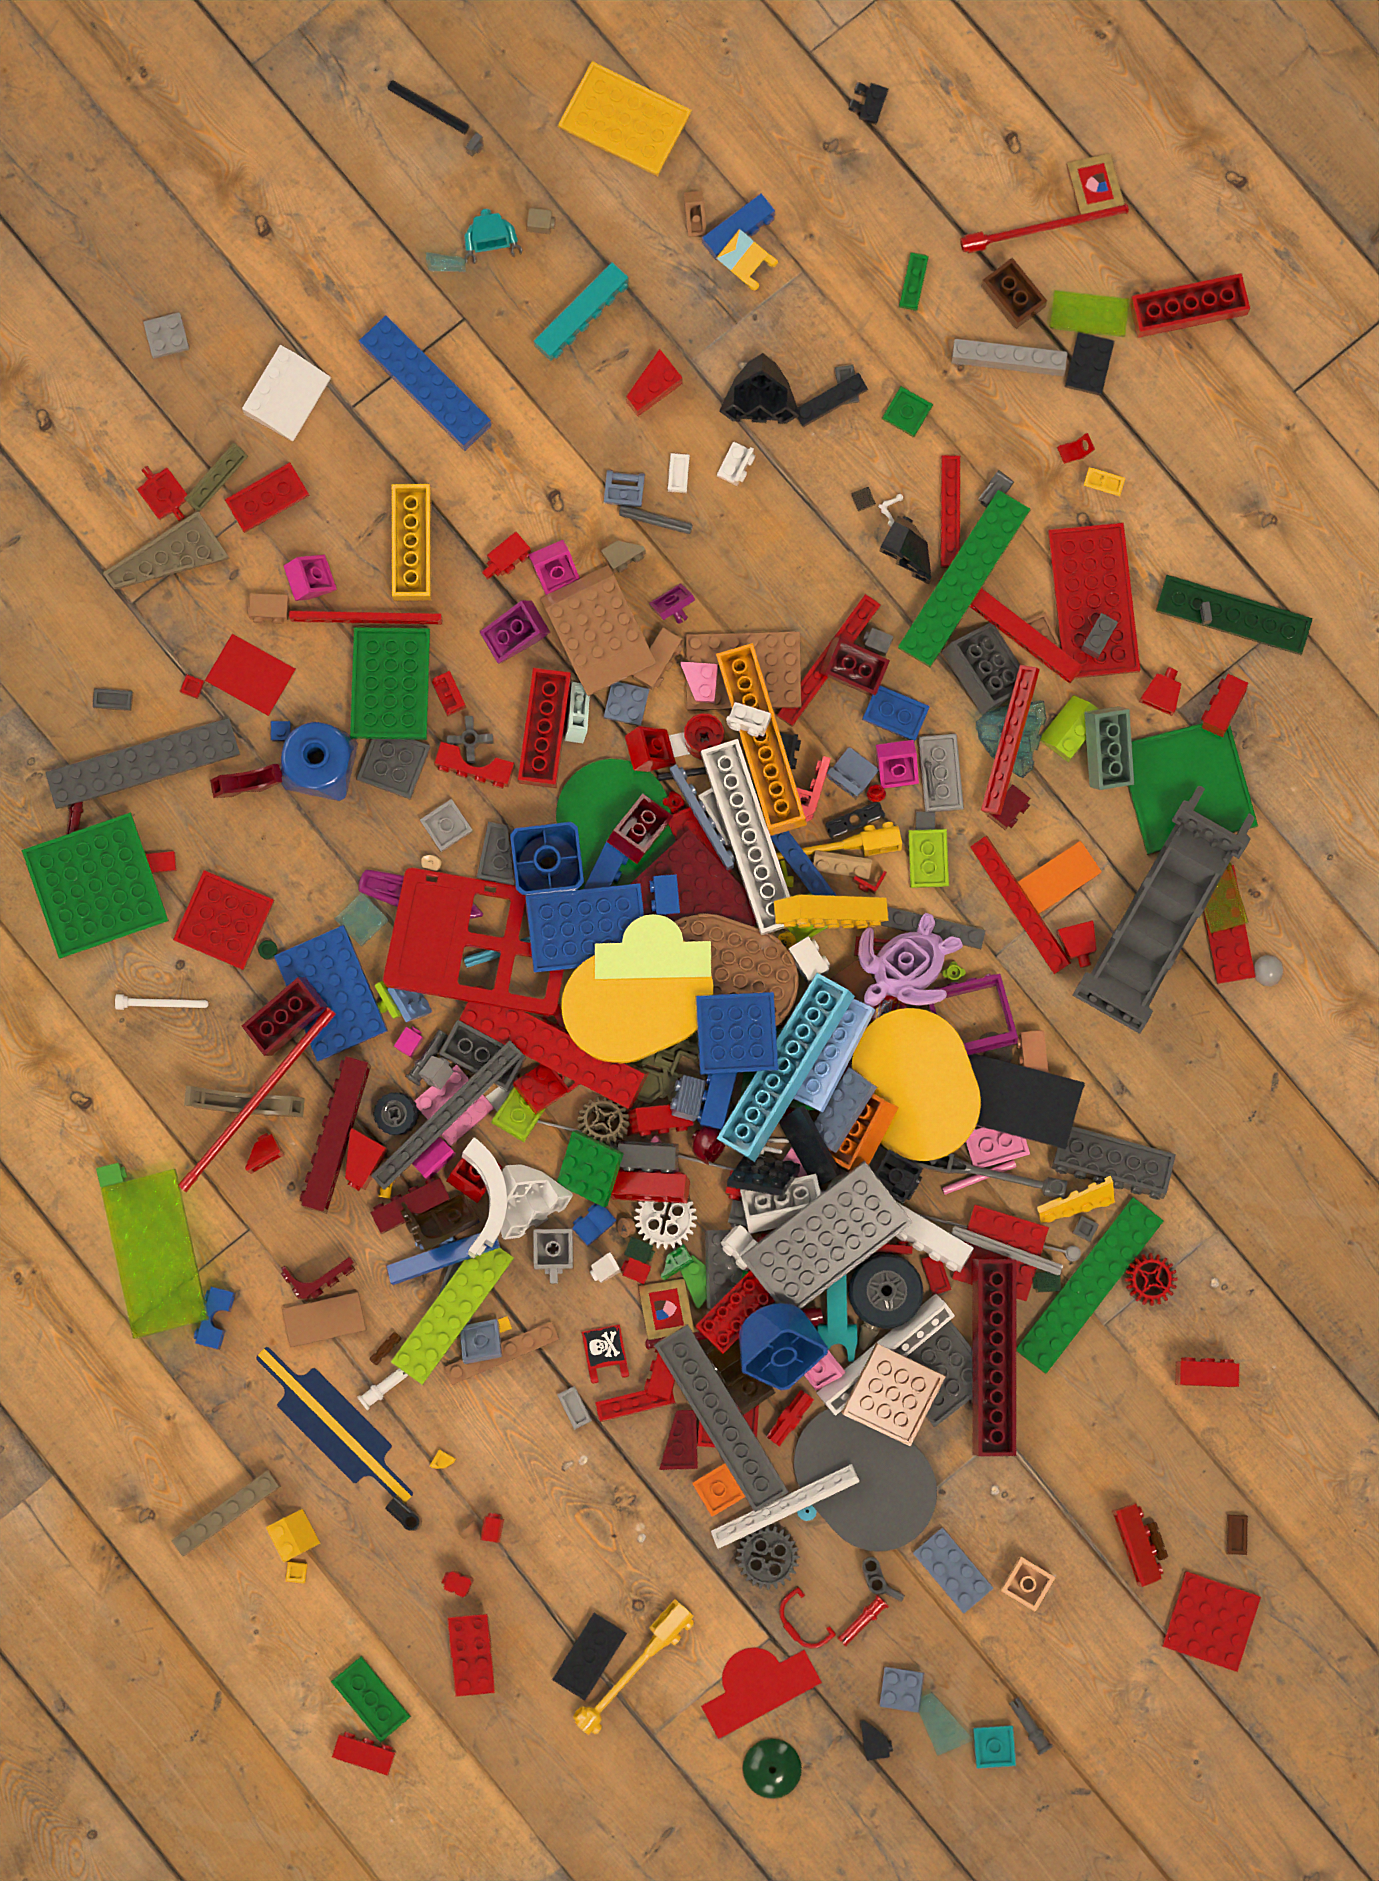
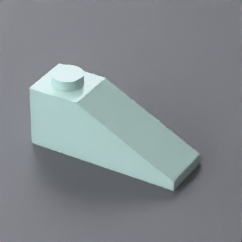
[564,682,590,744]

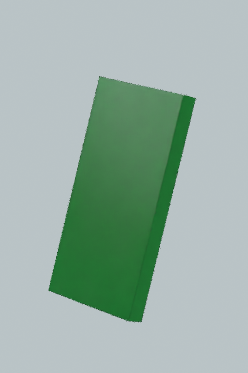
[331,1656,411,1743]

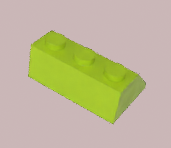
[1038,695,1098,763]

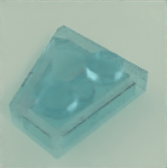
[426,252,466,272]

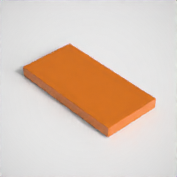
[1018,841,1102,914]

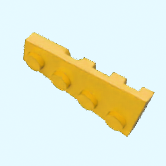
[1037,1176,1115,1223]

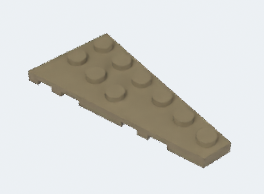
[103,511,230,590]

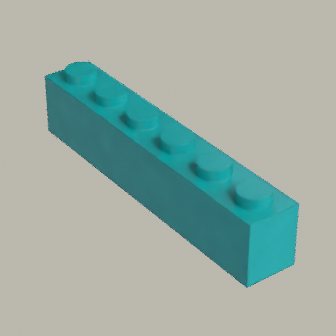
[534,262,629,361]

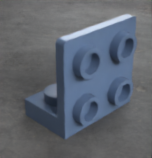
[826,747,879,800]

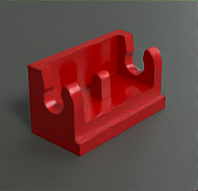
[432,670,466,716]

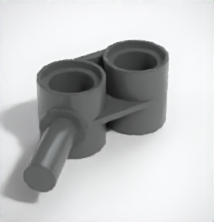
[862,1557,905,1602]

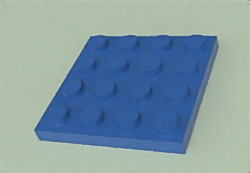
[696,992,778,1074]

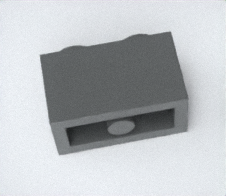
[1081,613,1118,659]

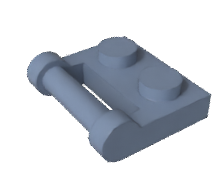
[604,470,645,507]

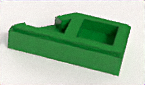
[661,1245,694,1280]

